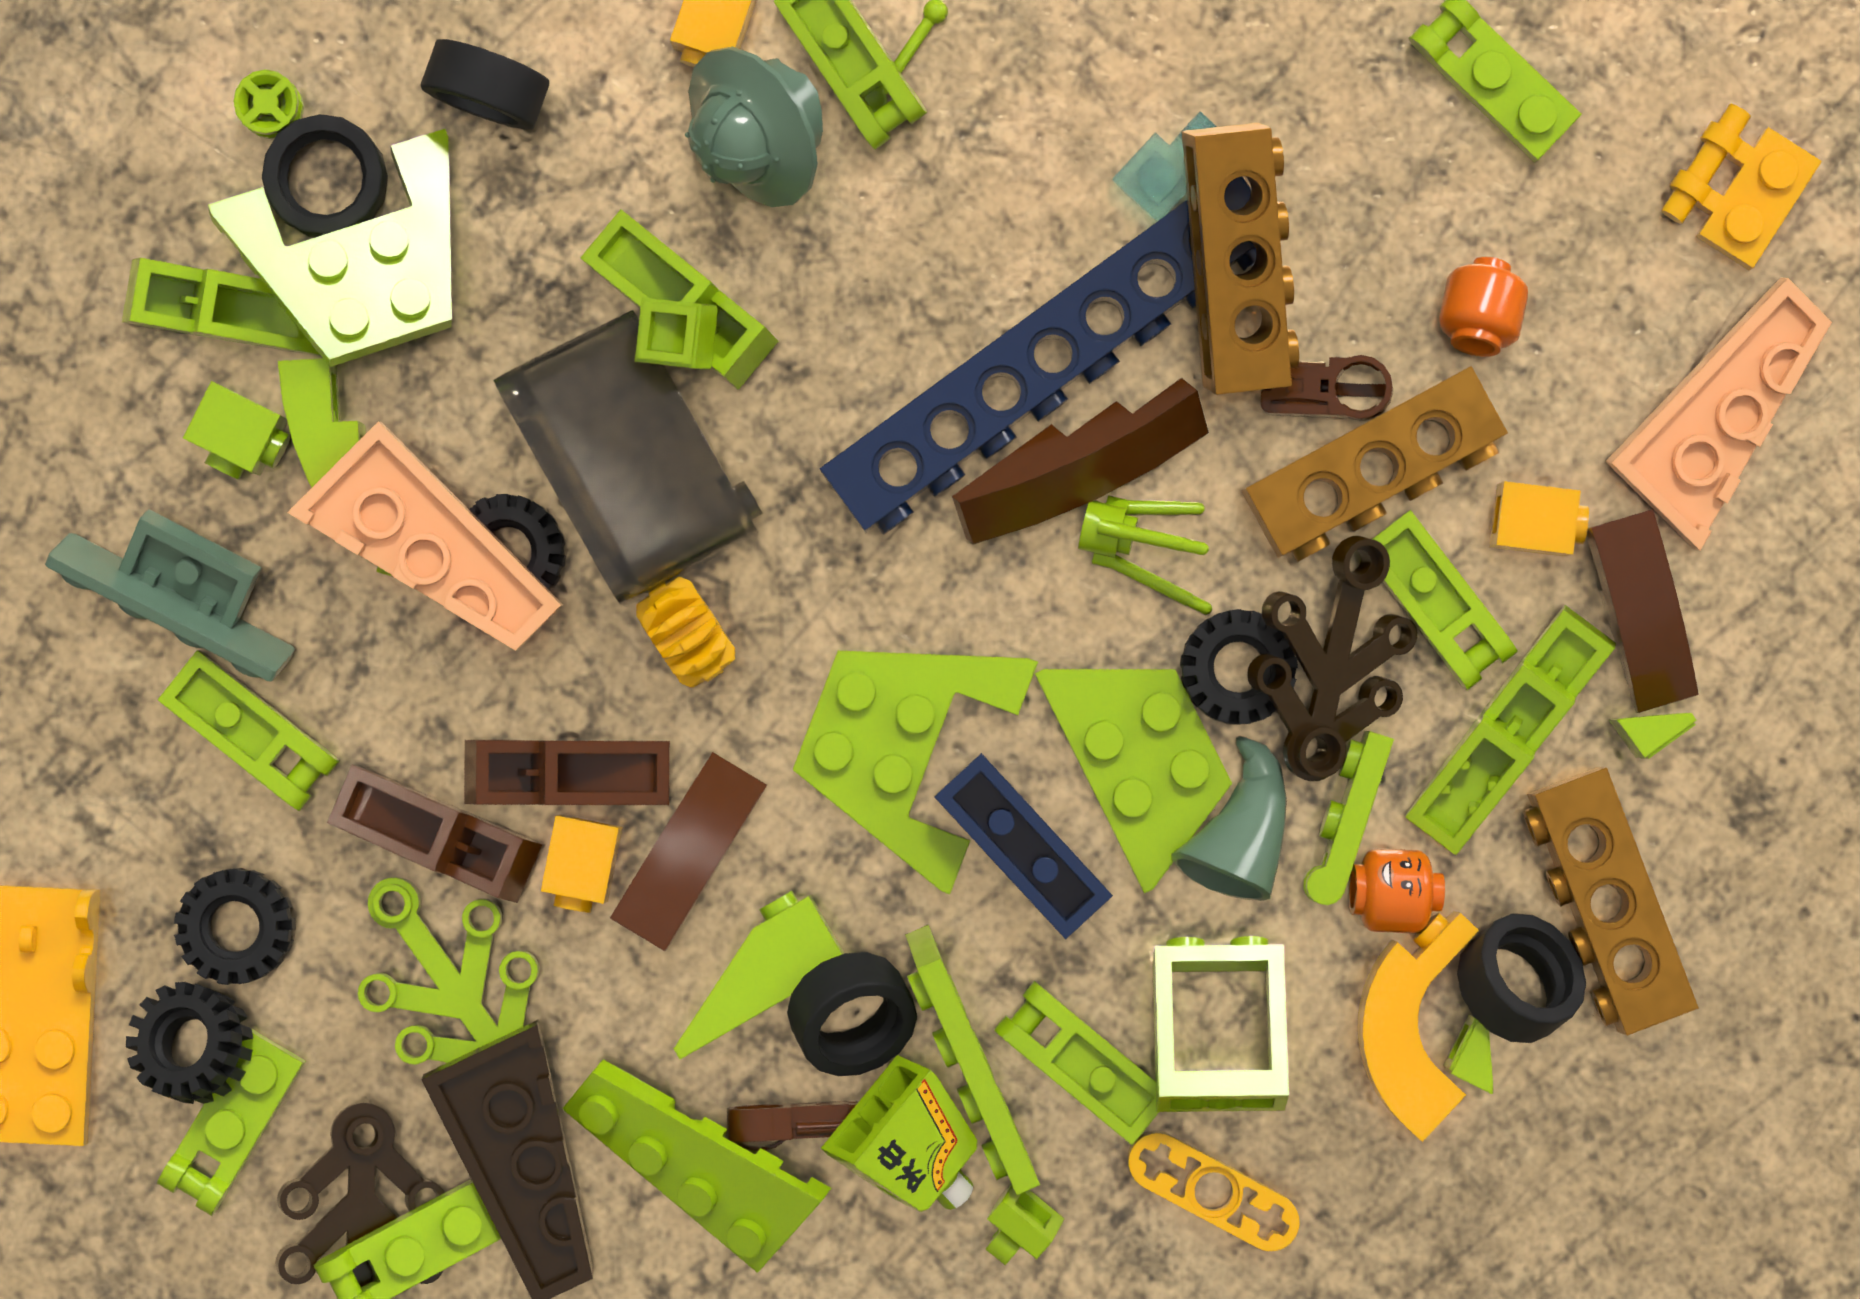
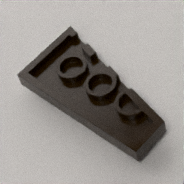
[421,1019,594,1299]

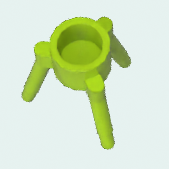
[1078,495,1212,615]

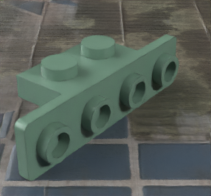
[45,509,295,681]

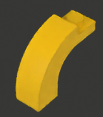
[1357,911,1479,1142]

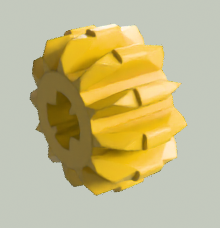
[636,576,735,688]

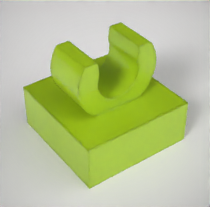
[985,1183,1065,1265]

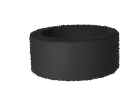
[421,39,549,130]
[262,114,388,238]
[1457,913,1586,1043]
[787,952,917,1077]

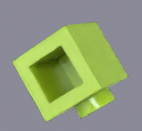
[183,381,291,480]

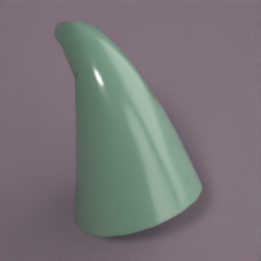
[1171,736,1287,901]

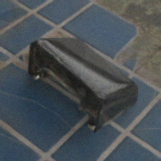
[493,309,763,607]

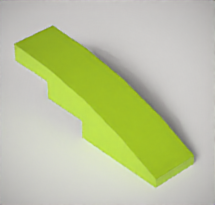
[1405,605,1616,855]

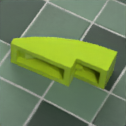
[580,209,779,390]
[122,258,320,356]
[278,358,366,488]

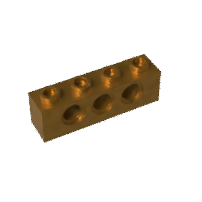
[1182,123,1299,395]
[1242,366,1508,562]
[1523,767,1699,1036]

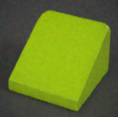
[635,297,718,369]
[1609,713,1697,759]
[1443,1015,1493,1094]

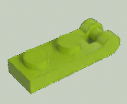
[773,0,927,150]
[1409,0,1582,163]
[1372,510,1518,691]
[158,650,339,811]
[1302,731,1394,905]
[994,981,1159,1145]
[157,1029,306,1216]
[314,1179,501,1299]

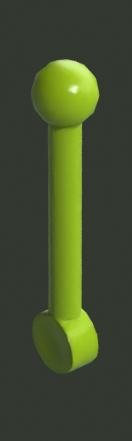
[864,0,948,112]

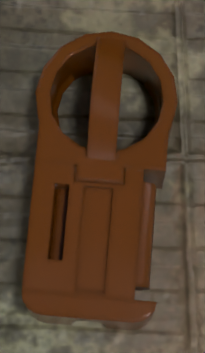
[1261,355,1393,421]
[727,1101,858,1151]

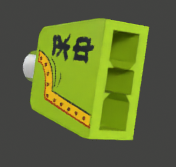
[821,1055,977,1212]

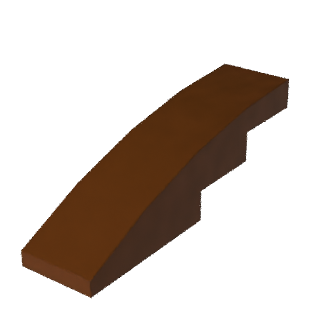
[952,378,1209,544]

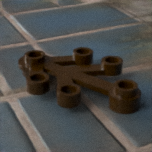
[1247,536,1417,781]
[275,1103,445,1287]

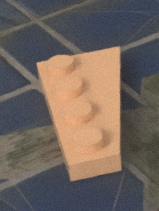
[1605,277,1832,551]
[287,421,563,651]

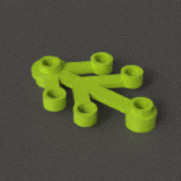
[358,877,539,1065]

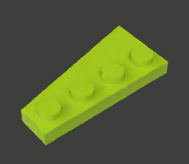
[905,924,1040,1195]
[562,1059,831,1273]

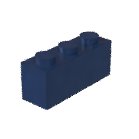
[934,753,1113,940]

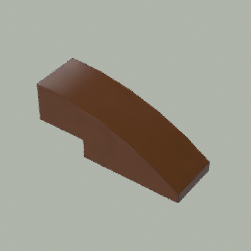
[1586,509,1699,713]
[464,740,670,805]
[610,752,767,951]
[327,764,542,903]

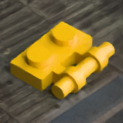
[1661,103,1822,270]

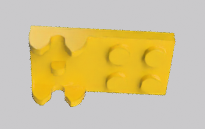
[0,885,101,1146]

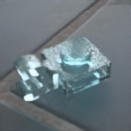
[1112,111,1217,222]

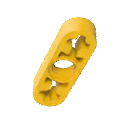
[1128,1131,1300,1251]

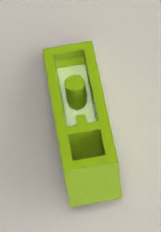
[674,891,844,1060]

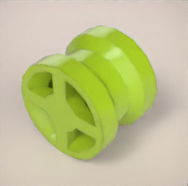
[233,69,304,140]

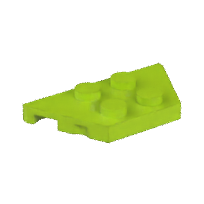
[1035,669,1232,893]

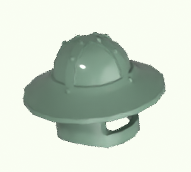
[685,46,823,207]

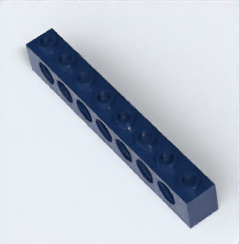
[819,177,1257,535]

